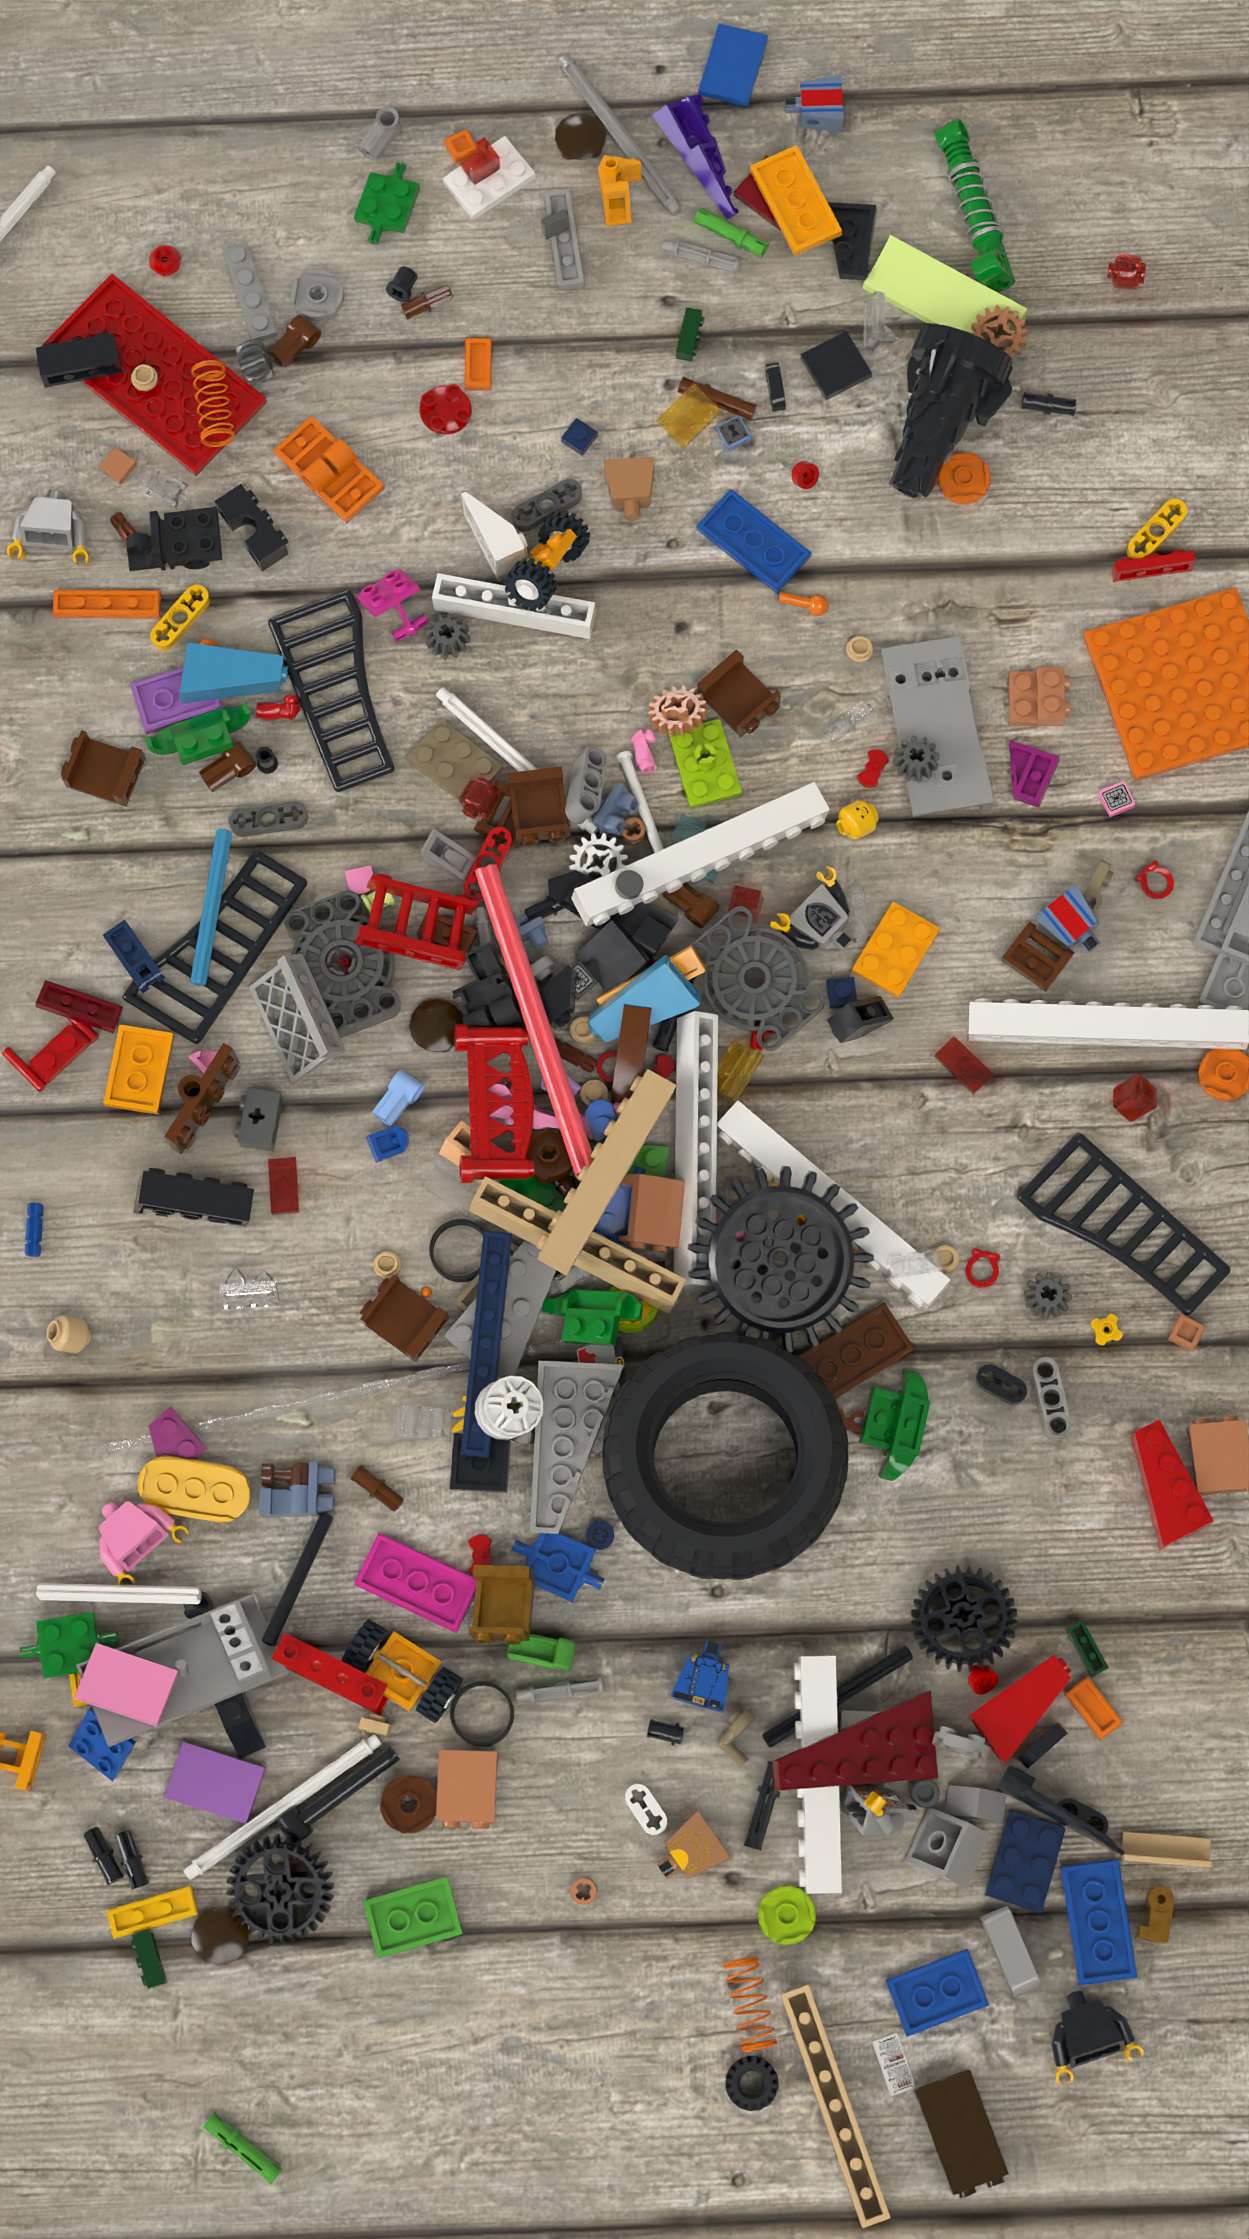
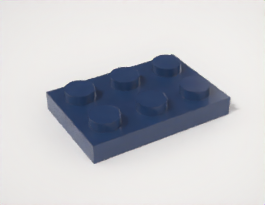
[985,1810,1066,1914]

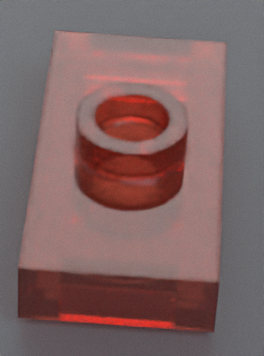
[934,1036,994,1095]
[268,1157,300,1215]

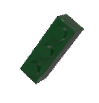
[676,307,705,362]
[1065,1620,1109,1678]
[131,1930,168,1989]

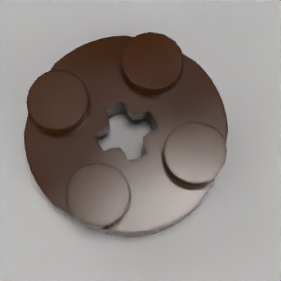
[527,1129,573,1185]
[380,1775,437,1834]

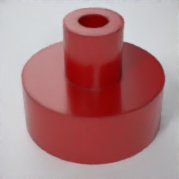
[792,461,819,489]
[968,1664,998,1695]

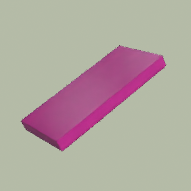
[354,1533,477,1634]

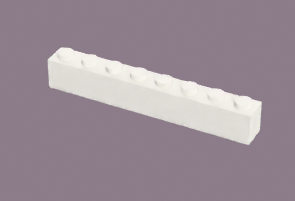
[794,1656,842,1894]

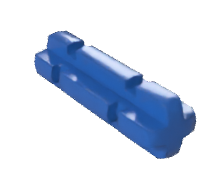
[24,1202,44,1257]

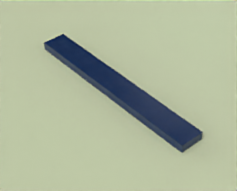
[460,1231,512,1458]

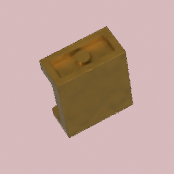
[468,1565,536,1645]

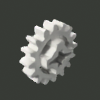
[569,833,628,877]

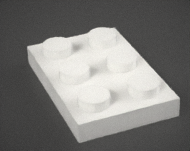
[442,136,536,221]

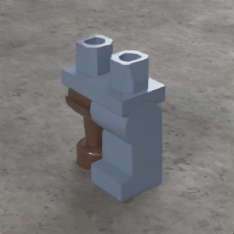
[259,1462,336,1518]

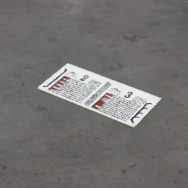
[872,2033,916,2096]

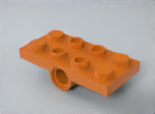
[273,416,385,524]

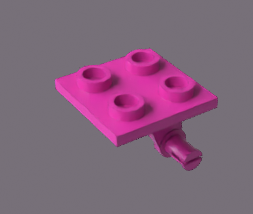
[355,569,428,643]

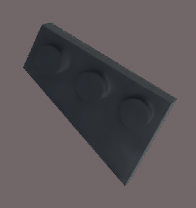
[827,202,877,281]

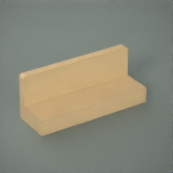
[1120,1832,1213,1869]

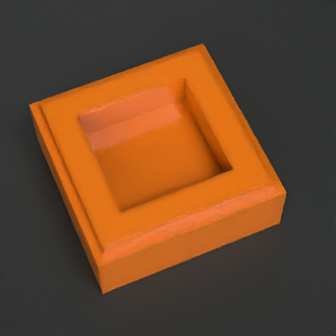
[444,129,479,164]

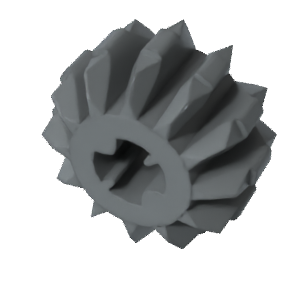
[236,338,274,385]
[425,612,470,660]
[893,735,940,783]
[1023,1272,1072,1320]

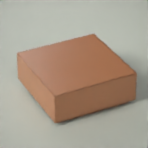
[99,447,137,485]
[1168,1314,1206,1352]

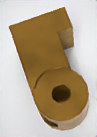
[1136,1886,1174,1944]

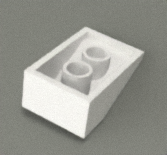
[461,492,529,582]

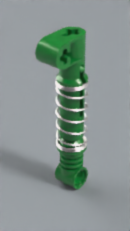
[934,118,1016,292]

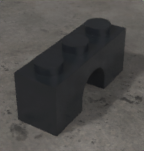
[215,484,289,572]

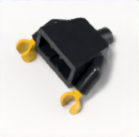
[1051,1991,1144,2085]

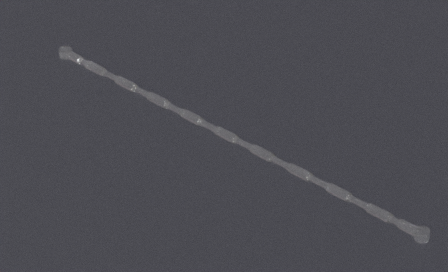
[92,1318,659,1460]

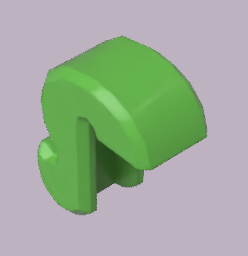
[507,1634,576,1671]

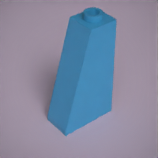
[180,642,288,703]
[588,955,701,1042]

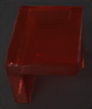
[461,137,500,185]
[728,885,764,924]
[1113,1073,1157,1122]

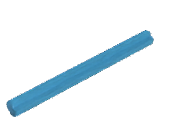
[190,829,232,986]

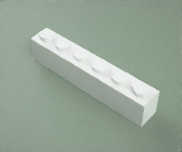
[432,573,596,639]

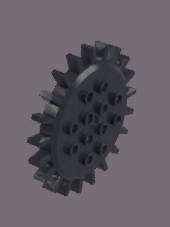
[687,1166,874,1352]

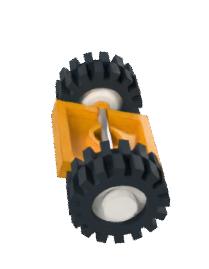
[504,510,590,611]
[341,1619,463,1723]

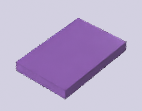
[130,667,222,735]
[164,1742,266,1824]

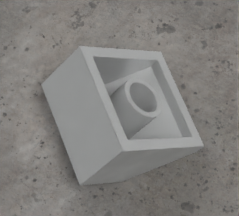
[905,1808,990,1888]

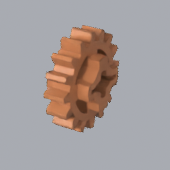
[971,305,1028,361]
[648,686,707,738]

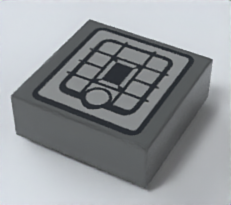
[573,961,598,1000]

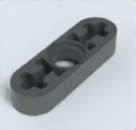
[512,479,582,531]
[229,802,308,837]

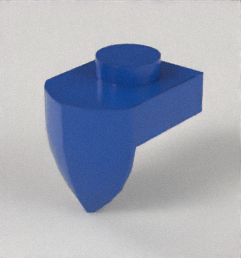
[585,1099,618,1141]
[366,1125,409,1163]

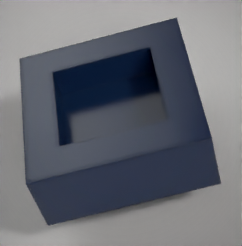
[561,418,598,456]
[826,977,857,1009]

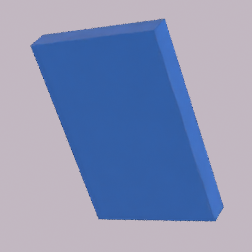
[698,23,768,107]
[885,1949,989,2037]

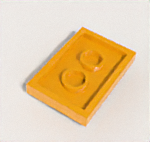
[851,902,940,999]
[103,1025,175,1115]

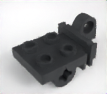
[126,507,222,572]
[452,942,527,1029]

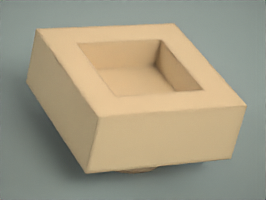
[358,1714,392,1737]

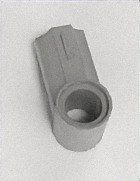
[358,107,401,161]

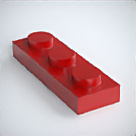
[1111,550,1196,582]

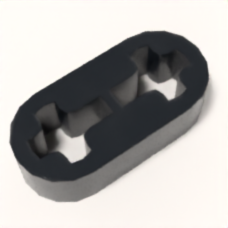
[765,362,786,412]
[976,1364,1027,1405]
[1018,1722,1068,1769]

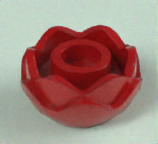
[149,245,181,276]

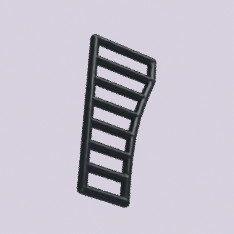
[268,589,395,792]
[123,850,307,1044]
[1017,1133,1231,1315]

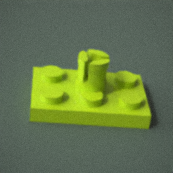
[668,719,742,810]

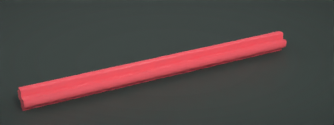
[475,864,594,1178]

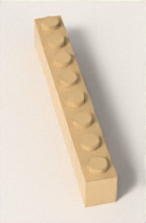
[537,1069,677,1276]
[469,1176,686,1314]
[780,1984,891,2228]

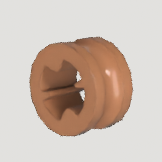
[621,818,645,845]
[571,1878,598,1905]

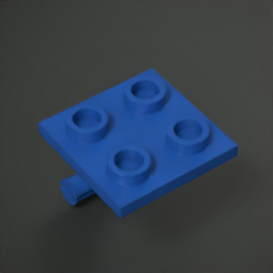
[68,1707,136,1782]

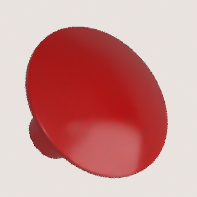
[419,384,472,435]

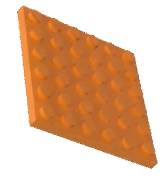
[1083,587,1249,781]

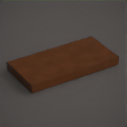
[799,1302,915,1399]

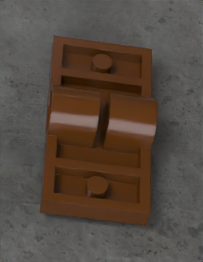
[164,1043,240,1155]

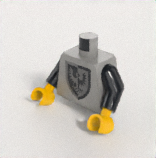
[770,866,853,952]

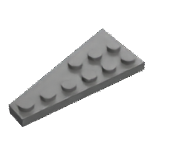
[444,1208,557,1378]
[530,1361,625,1534]

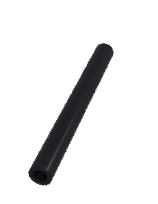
[261,1512,334,1647]

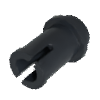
[256,747,278,774]
[647,1719,684,1746]

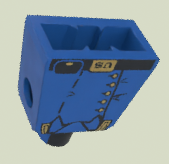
[671,1641,729,1713]

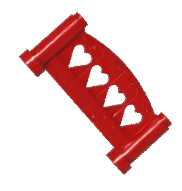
[454,1024,534,1183]

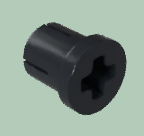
[386,266,418,302]

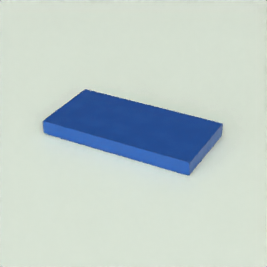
[696,489,812,594]
[1060,1859,1138,1985]

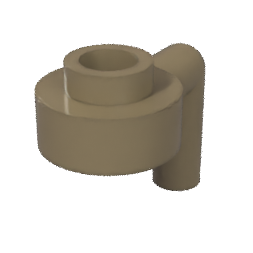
[718,1708,757,1768]

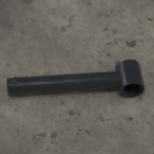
[276,1746,400,1844]

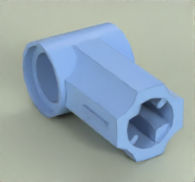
[372,1069,425,1127]

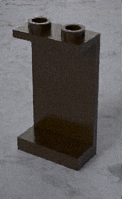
[913,2069,1009,2198]

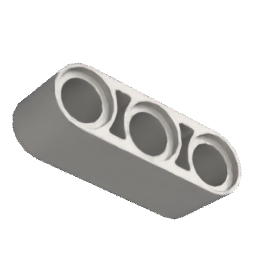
[565,746,607,824]
[1031,1357,1071,1441]
[980,1906,1041,1997]

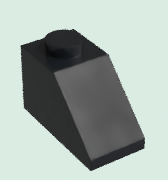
[539,965,577,1029]
[827,996,894,1043]
[215,1692,266,1759]

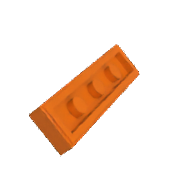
[53,590,161,619]

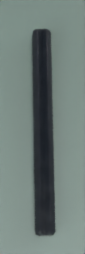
[762,1646,913,1747]

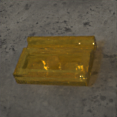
[656,383,721,449]
[717,1042,764,1102]

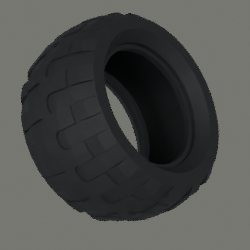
[602,1332,849,1580]

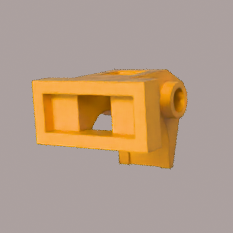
[598,155,642,227]
[0,1731,47,1792]

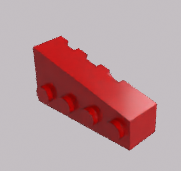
[1131,1419,1214,1551]

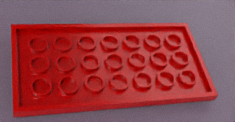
[41,273,267,476]

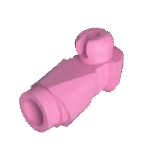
[630,729,657,774]

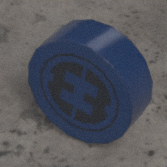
[586,1521,615,1551]

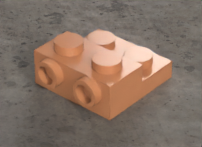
[1008,668,1070,726]

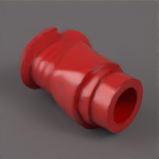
[256,695,300,722]

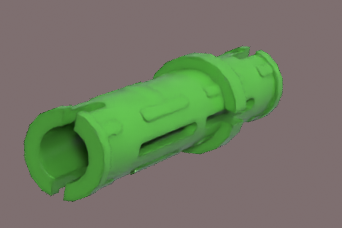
[694,207,769,258]
[203,2112,283,2185]

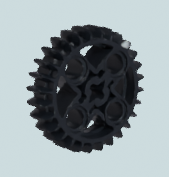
[911,1565,1017,1672]
[226,1834,334,1944]

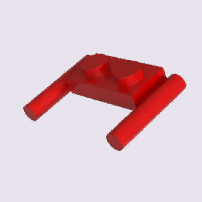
[2,1018,99,1092]

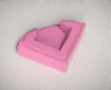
[188,1051,218,1074]

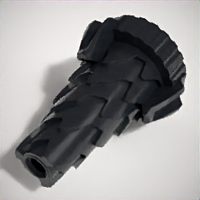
[889,323,1013,499]

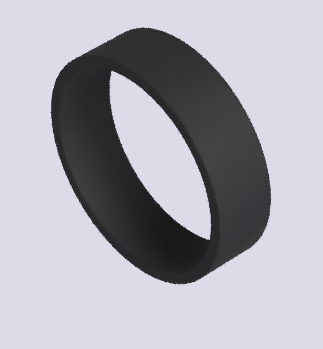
[429,1219,484,1282]
[450,1681,514,1747]

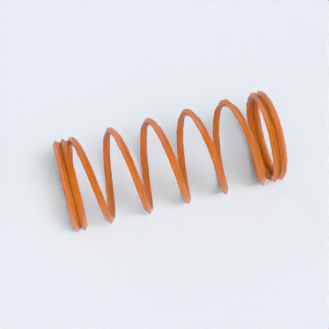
[191,360,235,447]
[723,1956,778,2052]

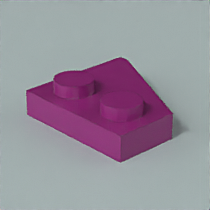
[1009,740,1060,808]
[149,1406,208,1460]

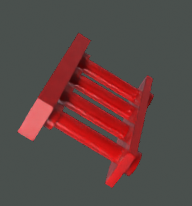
[354,874,478,971]
[271,1633,389,1716]

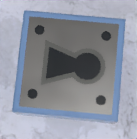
[716,415,751,451]

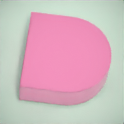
[345,865,373,897]

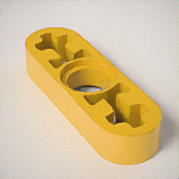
[1127,499,1187,559]
[150,584,210,651]

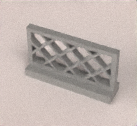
[249,954,346,1083]

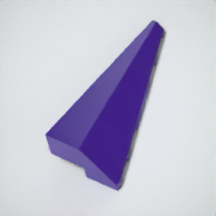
[652,94,739,219]

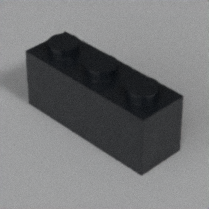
[36,333,123,388]

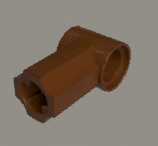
[268,314,322,368]
[199,742,256,793]
[663,882,720,929]

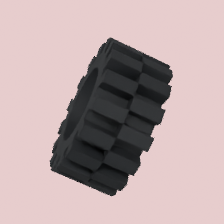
[725,2056,779,2111]

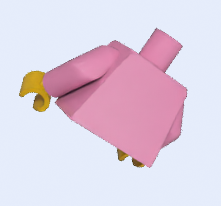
[99,1501,189,1585]

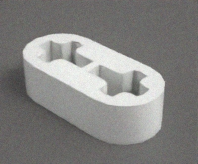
[625,1784,667,1835]

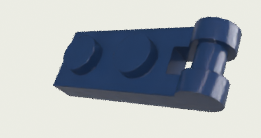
[103,920,165,993]

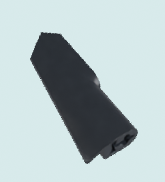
[548,870,679,961]
[997,1765,1125,1855]

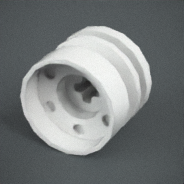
[475,1376,543,1440]

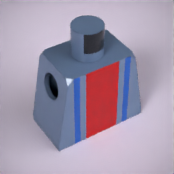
[785,75,843,133]
[1035,884,1100,953]

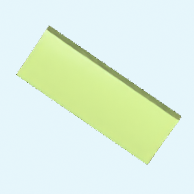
[863,235,1027,350]

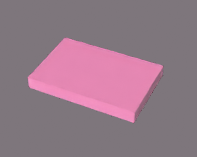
[75,1643,178,1727]

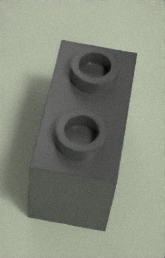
[235,1087,284,1152]

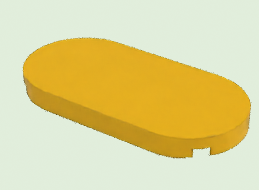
[137,1455,251,1522]

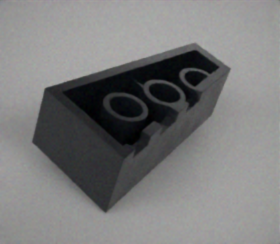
[133,1168,254,1226]

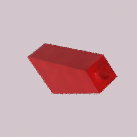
[968,1655,1071,1764]

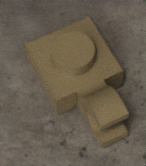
[1083,860,1114,910]

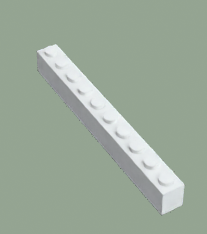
[571,782,830,927]
[968,998,1249,1050]
[674,1011,718,1292]
[717,1100,950,1310]

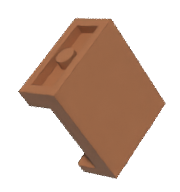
[618,1174,685,1253]
[1186,1416,1249,1495]
[436,1750,499,1829]

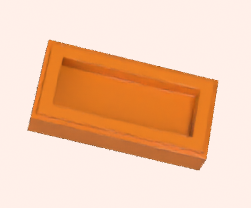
[465,338,492,391]
[1064,1676,1124,1741]

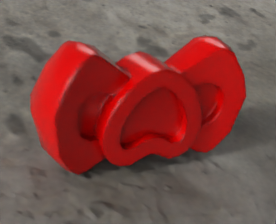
[857,749,889,788]
[651,1055,676,1079]
[468,1534,492,1575]

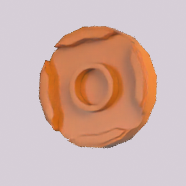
[938,452,991,505]
[1198,1049,1249,1102]

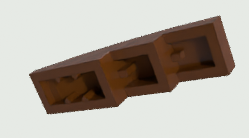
[611,1004,652,1104]

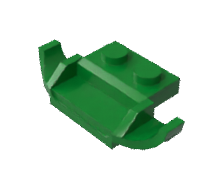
[144,703,250,765]
[542,1289,643,1346]
[859,1369,931,1481]

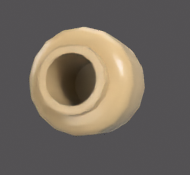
[47,1315,91,1354]

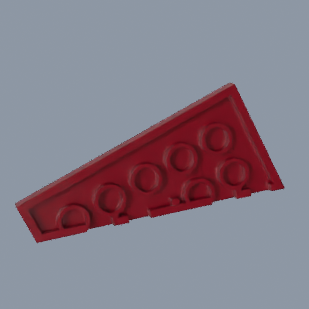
[773,1691,938,1791]

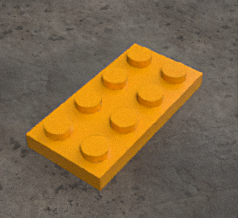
[750,145,842,256]

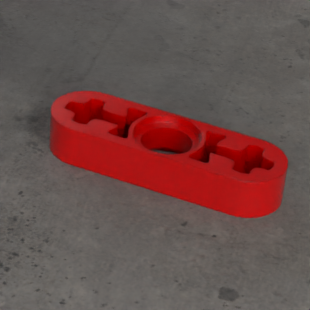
[464,827,514,901]

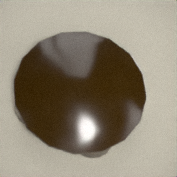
[555,113,606,160]
[409,999,464,1053]
[191,1906,249,1965]

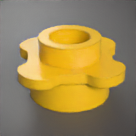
[1091,1314,1123,1345]

